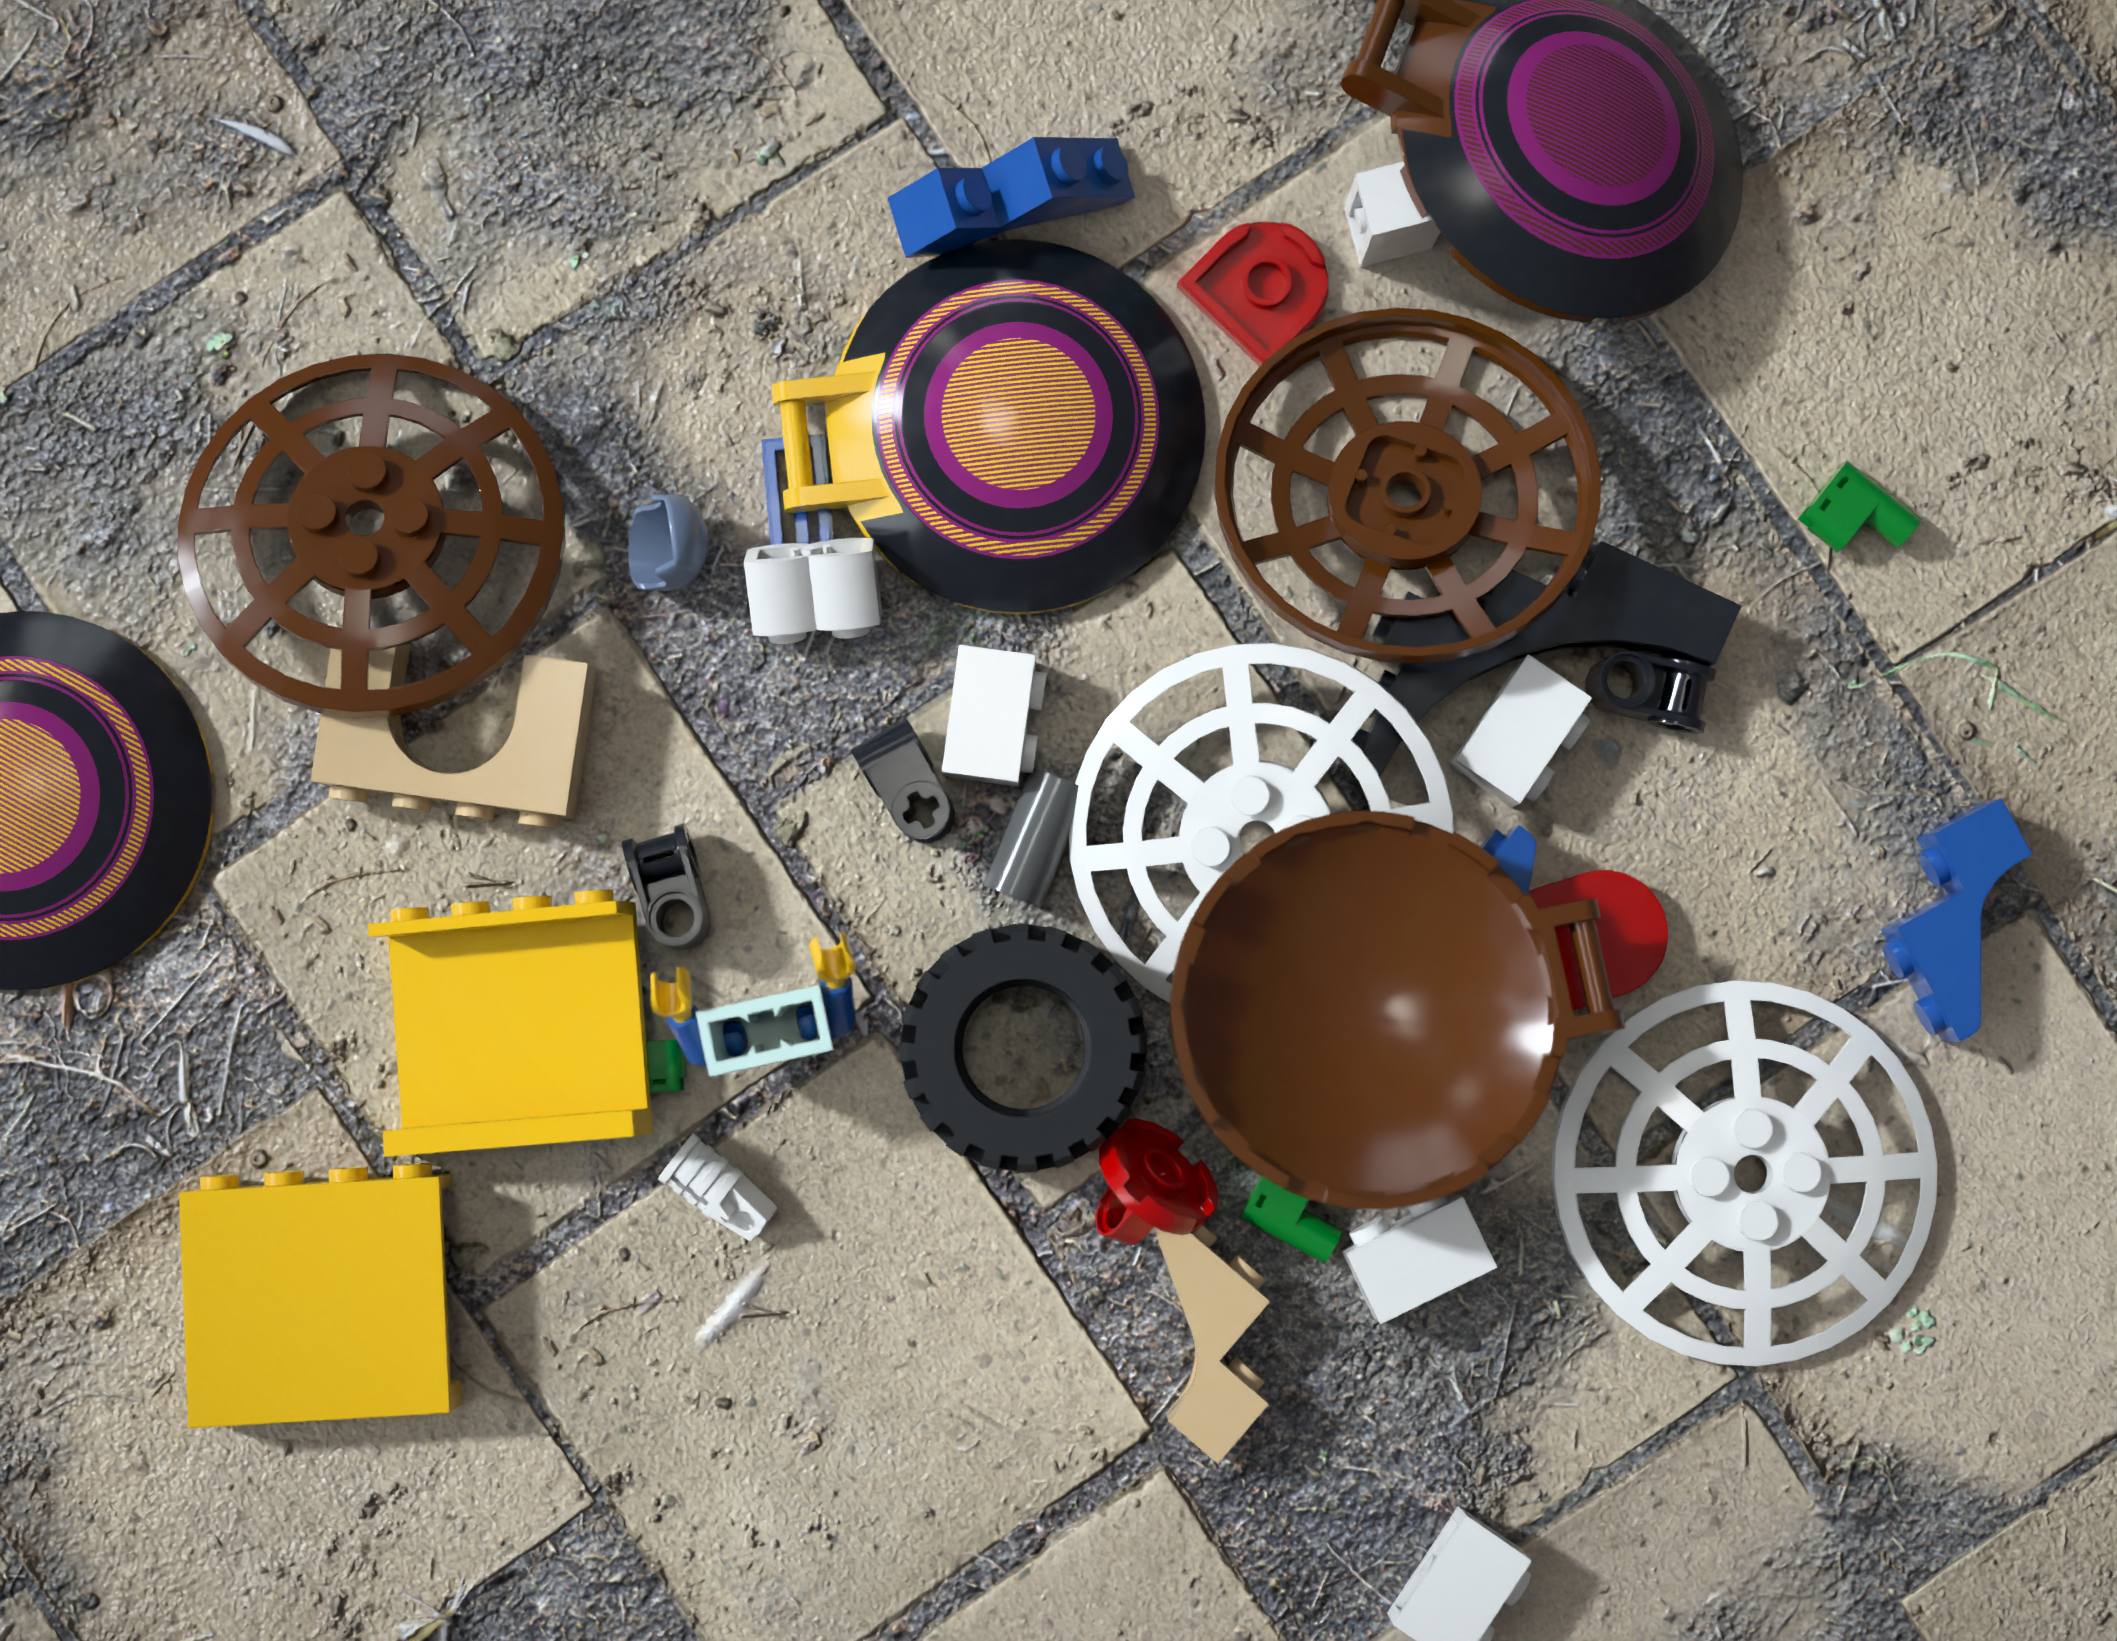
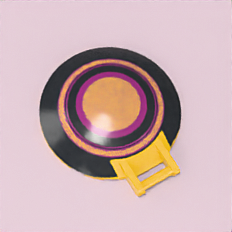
[771,239,1206,614]
[0,611,214,990]

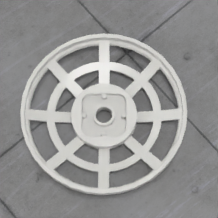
[1069,643,1454,1003]
[1551,981,1938,1366]

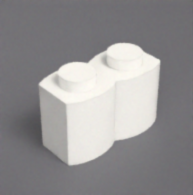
[744,538,882,644]

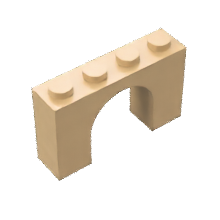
[310,644,597,829]

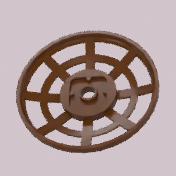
[1214,308,1601,664]
[178,353,566,718]

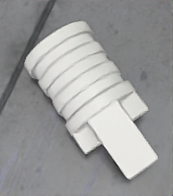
[658,1133,777,1241]

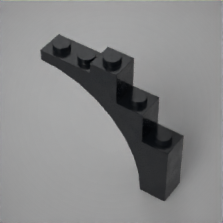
[1342,541,1742,789]

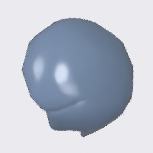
[628,494,709,591]

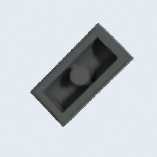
[983,768,1079,910]

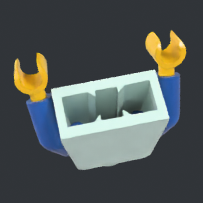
[651,932,856,1077]

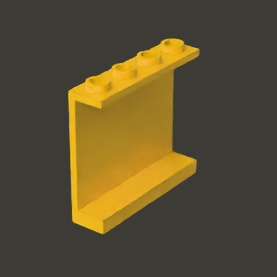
[368,889,653,1157]
[179,1163,462,1428]

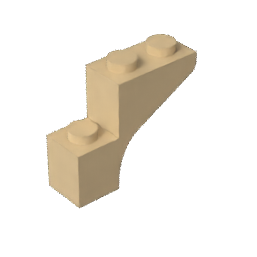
[1156,1225,1270,1464]

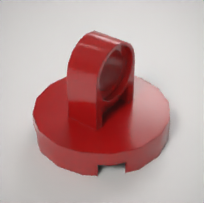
[1095,1118,1218,1246]

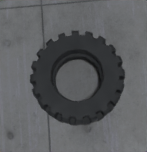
[899,923,1148,1173]

